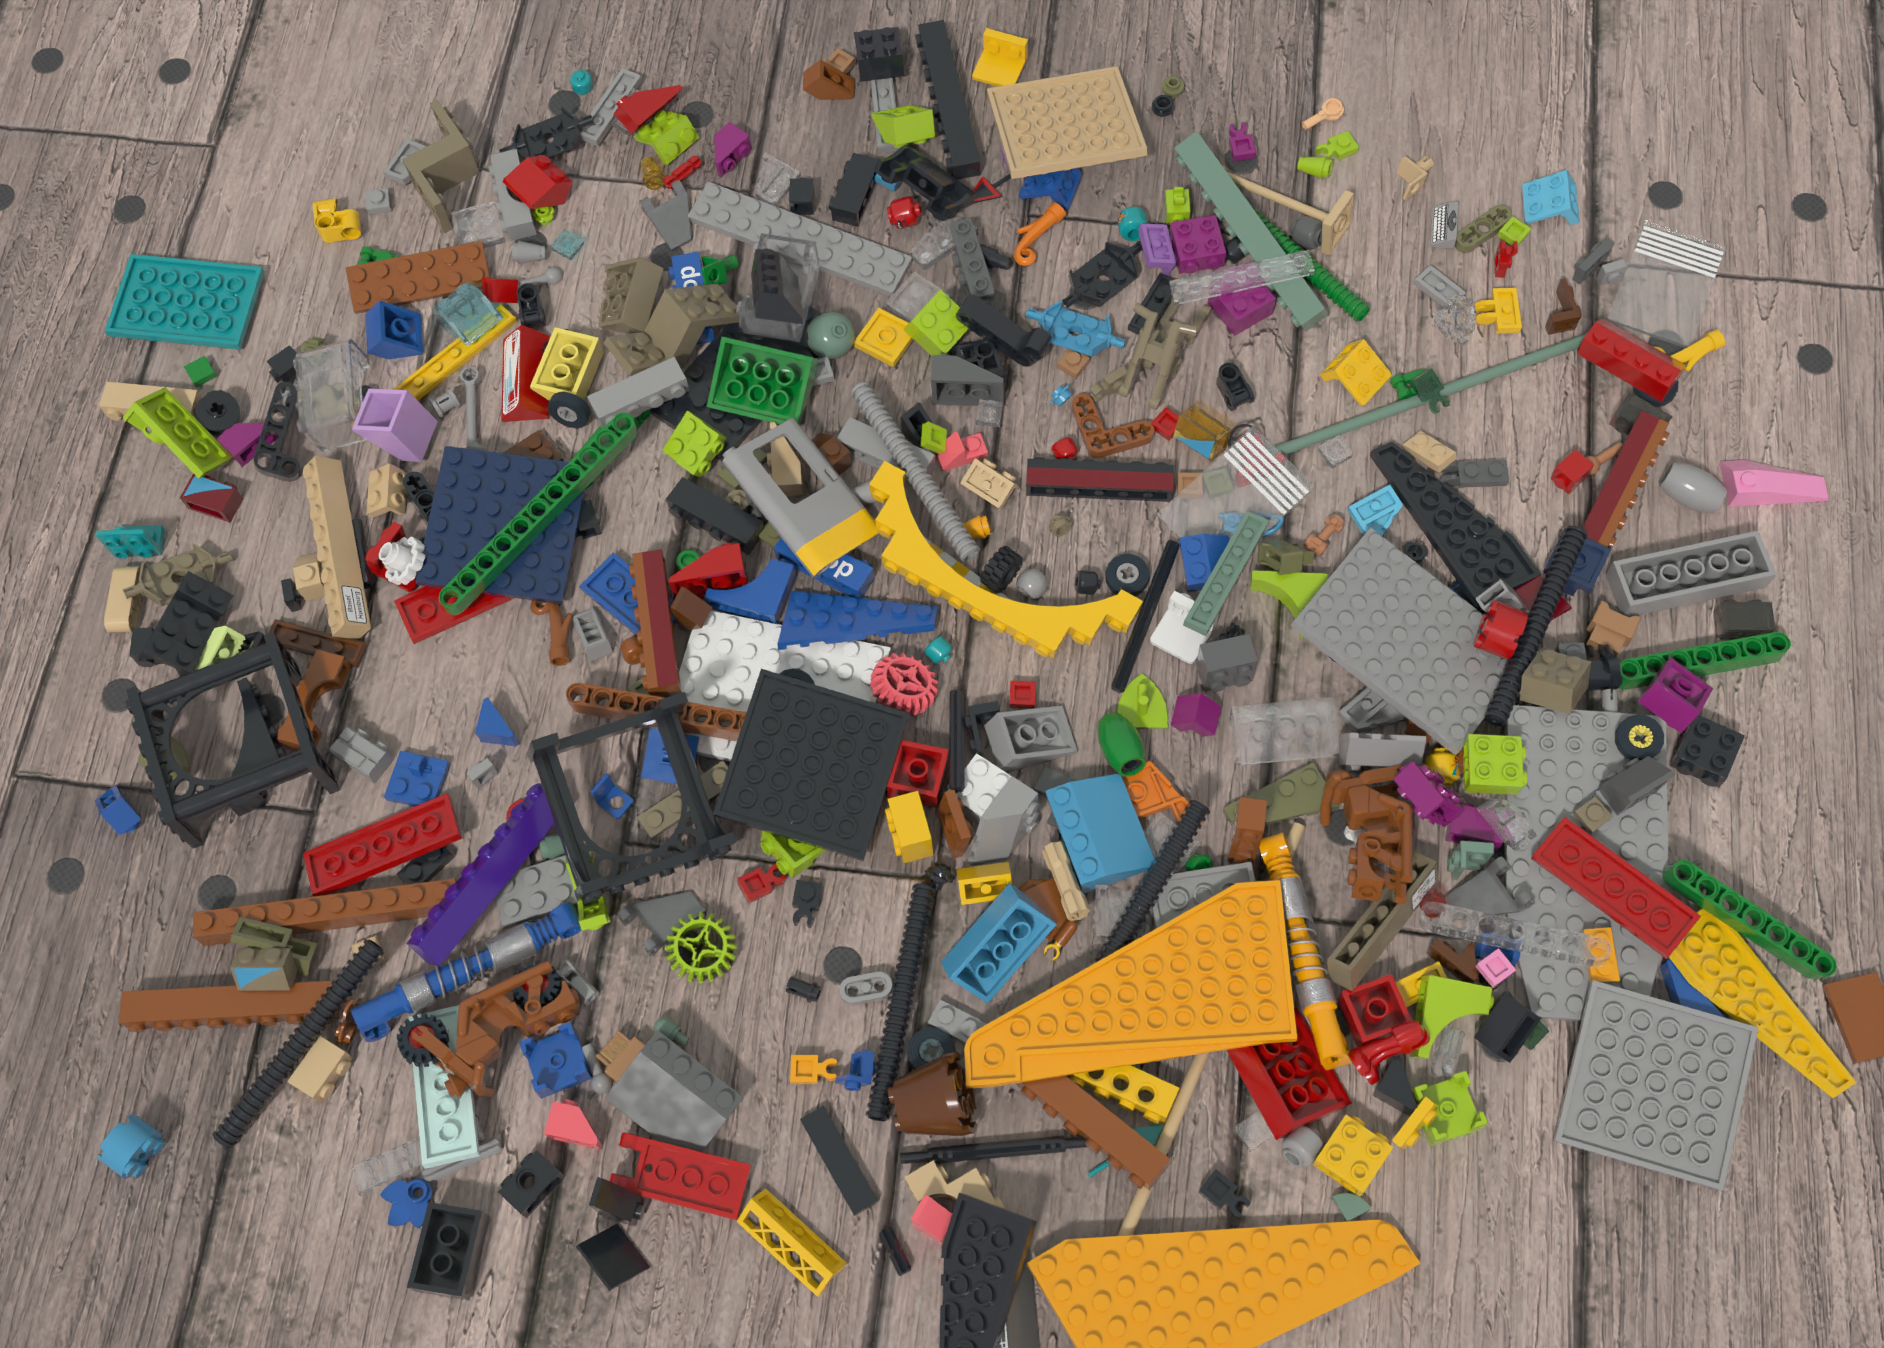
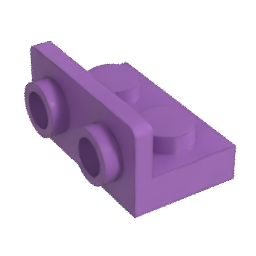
[1138,224,1177,276]

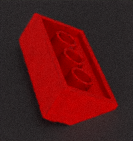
[1577,318,1687,402]

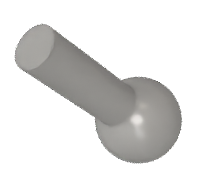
[519,267,562,286]
[581,1043,613,1094]

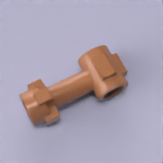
[1304,514,1344,557]

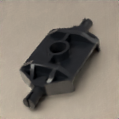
[499,107,594,160]
[1062,241,1143,308]

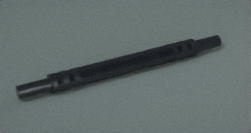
[900,1135,1087,1164]

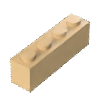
[99,382,202,421]

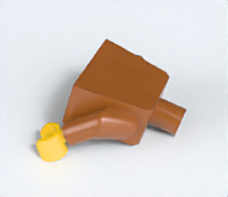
[1018,877,1081,962]

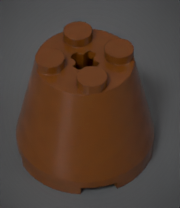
[888,1051,977,1136]

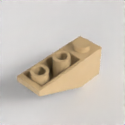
[767,422,804,496]

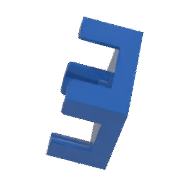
[519,1022,592,1099]

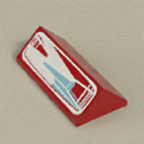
[501,325,550,422]

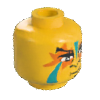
[1425,748,1461,787]

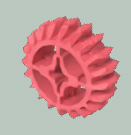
[870,652,938,717]

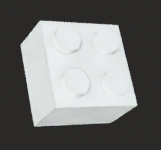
[948,753,1011,824]

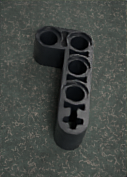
[956,294,1052,367]
[254,382,301,482]
[403,472,435,544]

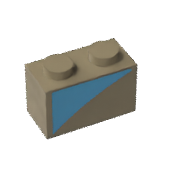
[230,948,298,991]

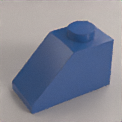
[95,785,142,836]

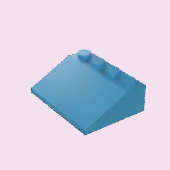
[1045,773,1156,894]

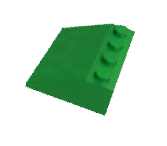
[707,337,819,424]

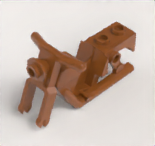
[1320,765,1412,904]

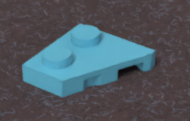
[1347,485,1403,536]

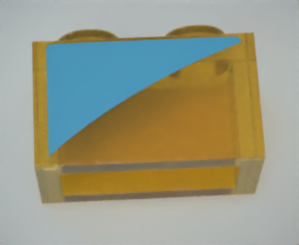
[1173,404,1232,461]

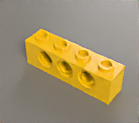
[1066,1065,1179,1124]

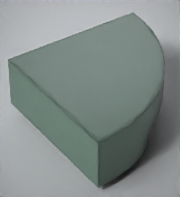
[1332,1193,1371,1222]

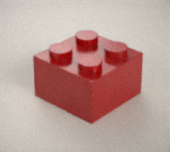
[886,740,949,808]
[1337,974,1412,1046]

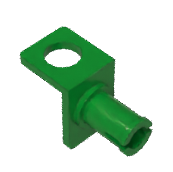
[701,255,738,285]

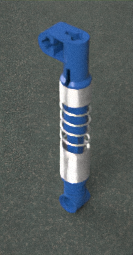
[350,902,582,1042]

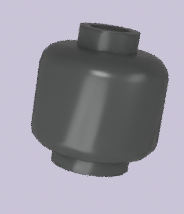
[1291,216,1323,250]

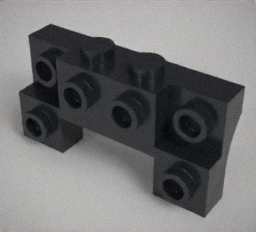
[874,144,976,221]

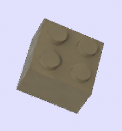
[1520,648,1591,714]

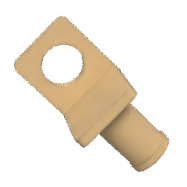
[1397,155,1434,201]

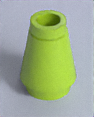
[1297,156,1333,180]

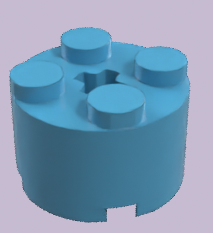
[97,1114,166,1179]

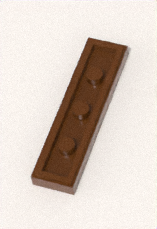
[268,619,368,668]

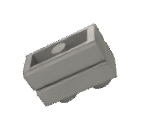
[329,727,393,783]

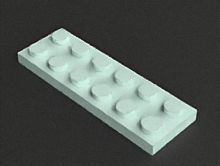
[409,1005,480,1169]

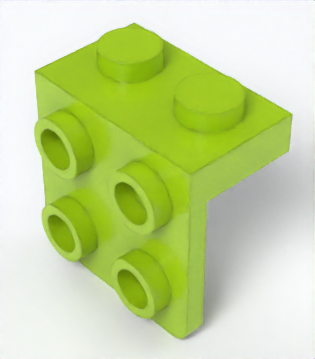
[633,110,699,165]

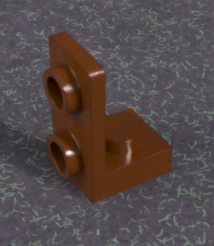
[1545,278,1582,335]

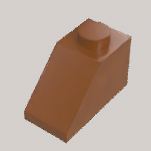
[803,59,854,100]

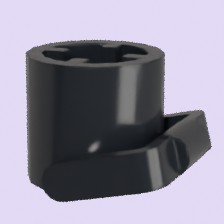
[1586,644,1622,691]

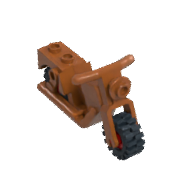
[396,960,580,1100]

